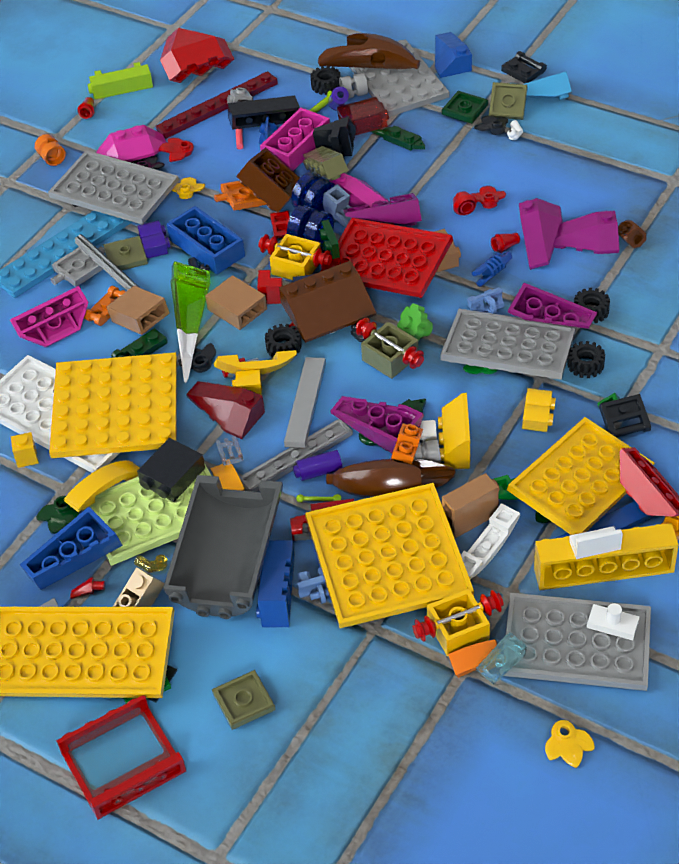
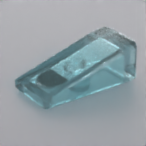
[476,632,527,685]

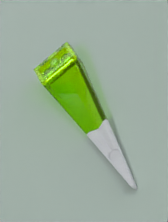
[170,261,210,383]

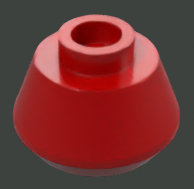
[453,191,477,215]

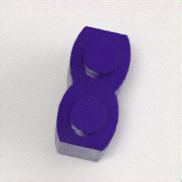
[137,220,170,259]

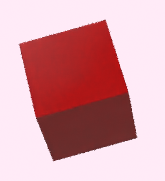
[257,270,283,304]

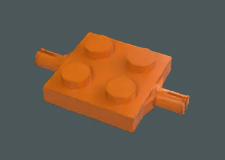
[214,181,267,211]

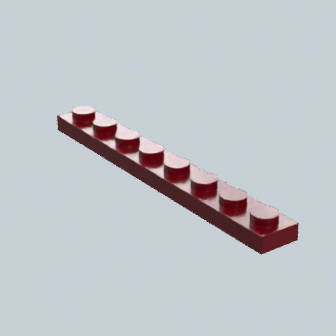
[156,71,278,139]

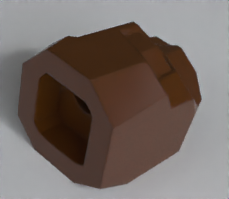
[618,220,646,248]

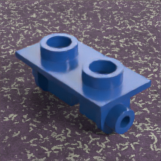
[259,117,278,144]

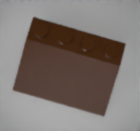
[279,261,376,343]

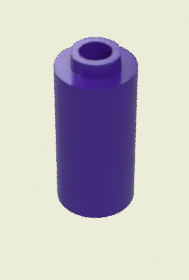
[328,87,349,111]
[293,450,343,481]

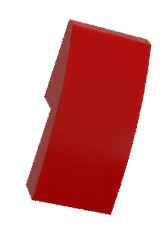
[270,211,293,238]

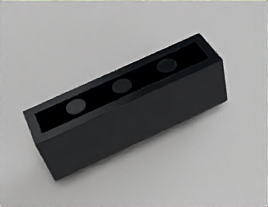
[228,95,300,130]

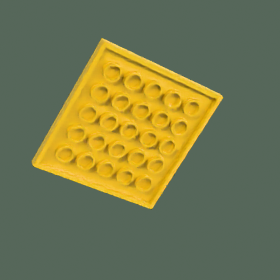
[49,352,177,458]
[305,483,474,628]

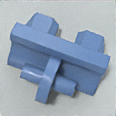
[297,567,329,604]

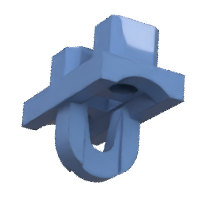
[467,287,505,314]

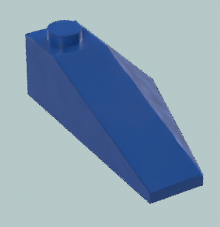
[435,32,472,78]

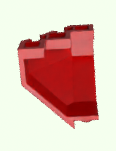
[160,28,234,83]

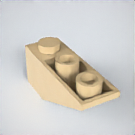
[113,567,165,607]

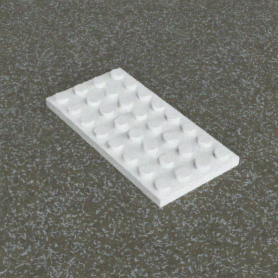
[0,355,119,473]

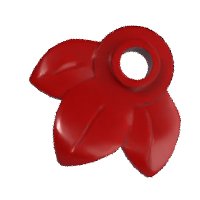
[159,138,194,162]
[471,186,506,208]

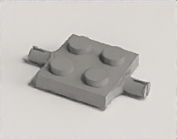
[51,246,106,287]

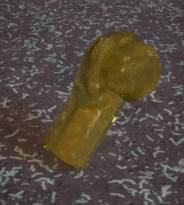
[134,554,168,573]

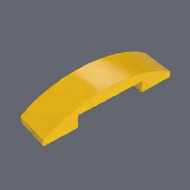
[214,350,297,375]
[64,460,140,512]

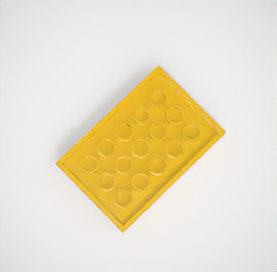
[507,417,655,535]

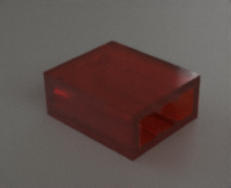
[336,97,389,135]

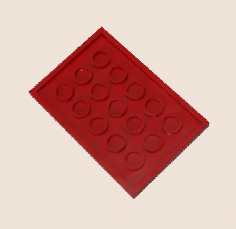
[320,218,453,298]

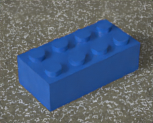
[166,206,245,275]

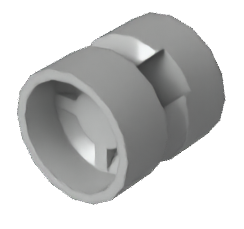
[339,73,368,99]
[414,439,441,463]

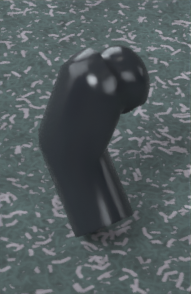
[188,257,210,277]

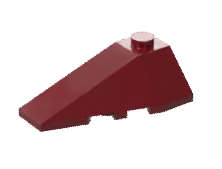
[186,381,265,439]

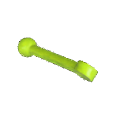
[296,494,341,503]

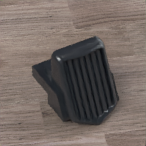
[313,116,357,160]

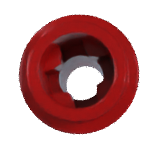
[78,97,94,119]
[491,233,520,252]

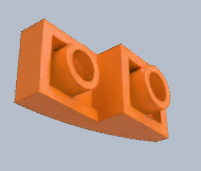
[391,423,423,464]
[448,639,503,678]

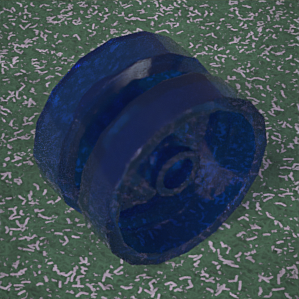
[291,172,335,220]

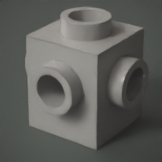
[227,88,253,104]

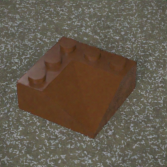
[236,147,306,213]

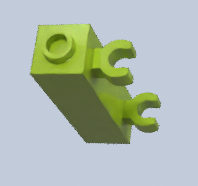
[87,62,153,100]

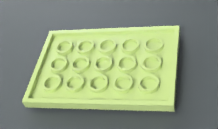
[84,465,212,566]

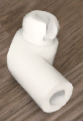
[507,120,523,140]

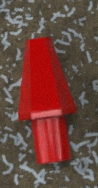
[70,577,105,599]

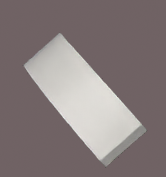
[461,503,520,580]

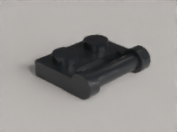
[501,51,547,83]
[599,394,651,438]

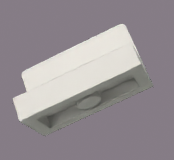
[569,526,623,559]

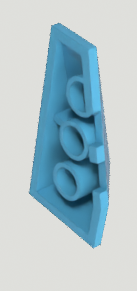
[524,71,572,100]

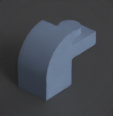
[323,184,360,228]

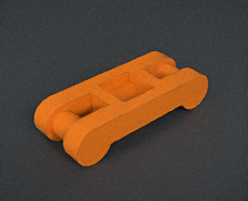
[84,286,126,326]

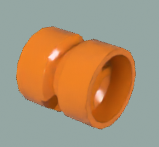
[35,134,66,166]

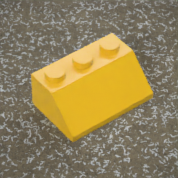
[438,393,470,469]

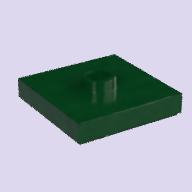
[442,91,488,124]

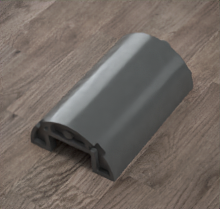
[163,475,283,619]

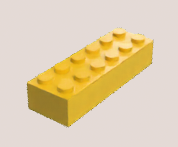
[534,523,679,591]

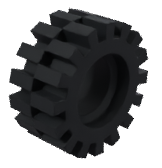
[310,66,341,95]
[574,288,610,323]
[265,324,302,357]
[567,341,605,378]

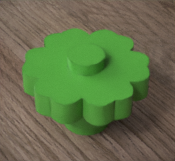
[397,303,433,341]

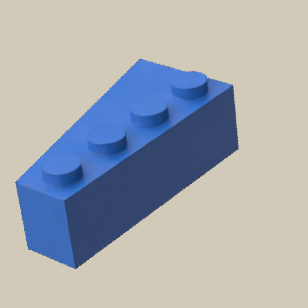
[20,507,123,590]
[256,540,295,627]

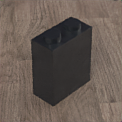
[137,438,205,502]

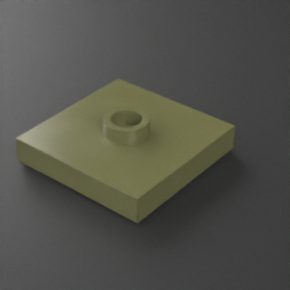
[489,82,528,120]
[103,236,148,270]
[212,670,276,730]

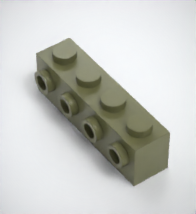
[303,146,348,181]

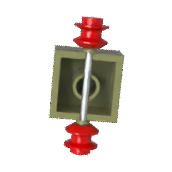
[356,318,424,379]

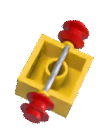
[258,234,332,281]
[412,589,504,656]

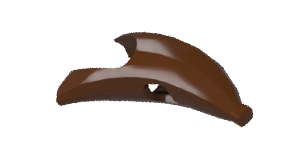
[318,33,420,69]
[326,459,456,498]

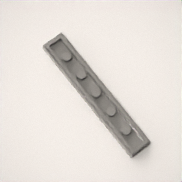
[284,357,326,448]
[239,419,353,492]

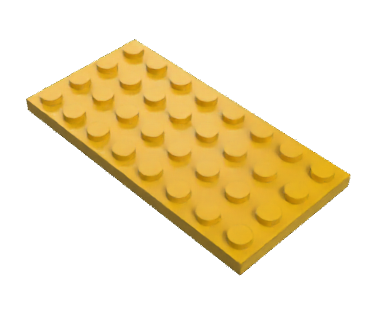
[0,607,175,698]

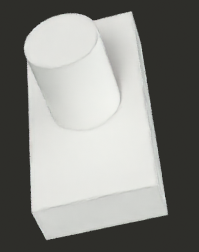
[587,603,640,640]

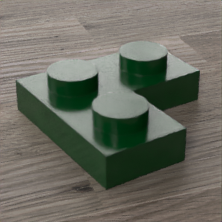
[319,219,340,259]

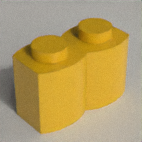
[522,388,556,432]

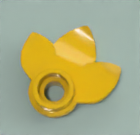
[171,177,205,199]
[545,720,595,768]

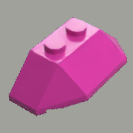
[96,125,166,162]
[10,286,88,347]

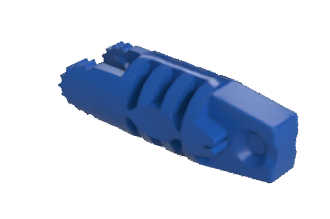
[471,251,513,287]

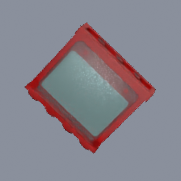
[56,695,186,820]

